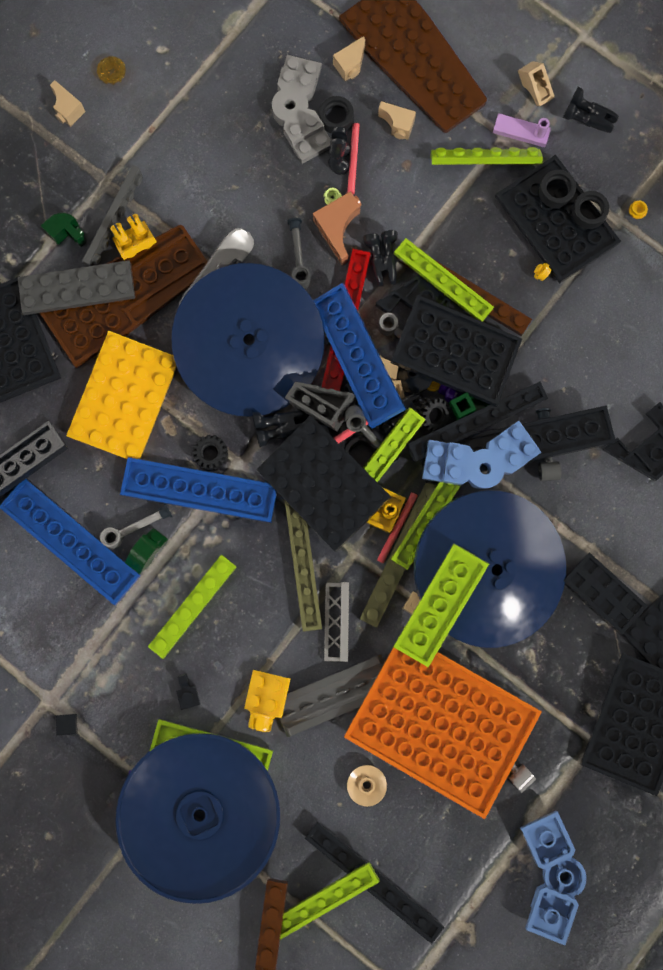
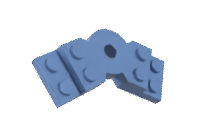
[422,421,541,489]
[520,811,586,945]

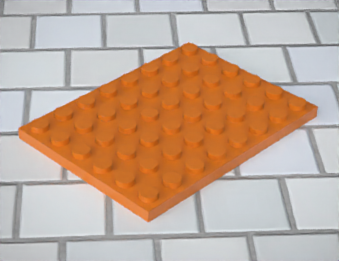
[344,647,542,819]

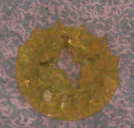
[97,56,126,85]

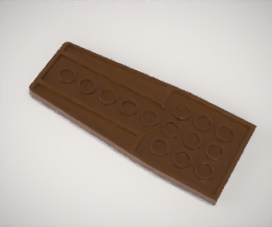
[339,0,487,133]
[40,225,208,368]

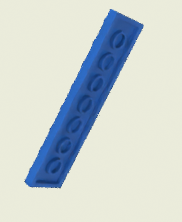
[313,283,406,429]
[120,457,277,523]
[0,479,141,606]

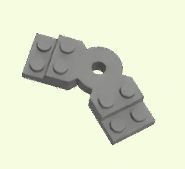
[272,55,331,164]

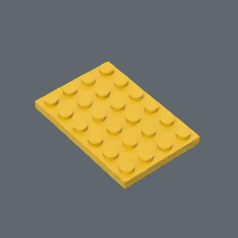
[66,331,177,460]

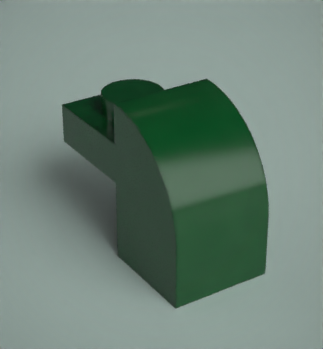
[41,213,86,247]
[449,393,490,420]
[125,528,168,574]

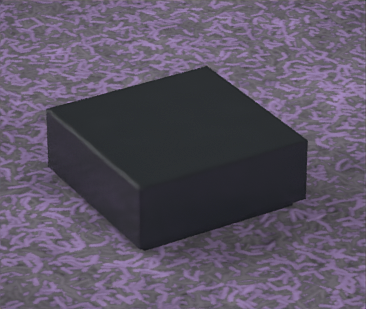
[56,714,78,736]

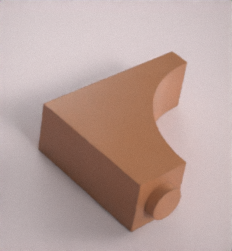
[313,191,361,265]

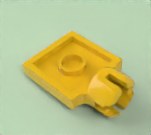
[244,670,290,732]

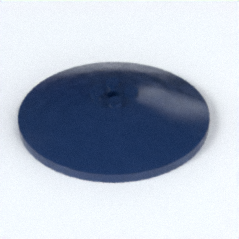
[172,263,324,417]
[414,491,566,648]
[116,733,280,904]

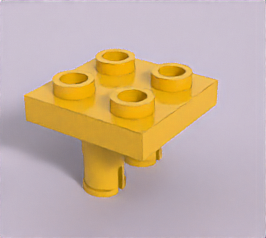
[110,214,157,260]
[366,487,406,533]

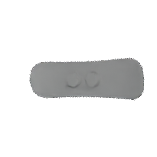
[179,228,254,305]

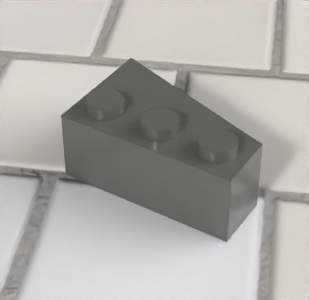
[285,382,357,432]

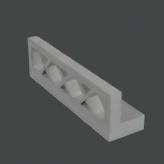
[324,582,349,662]

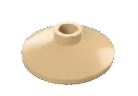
[347,765,387,806]

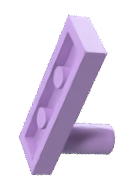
[493,113,551,148]

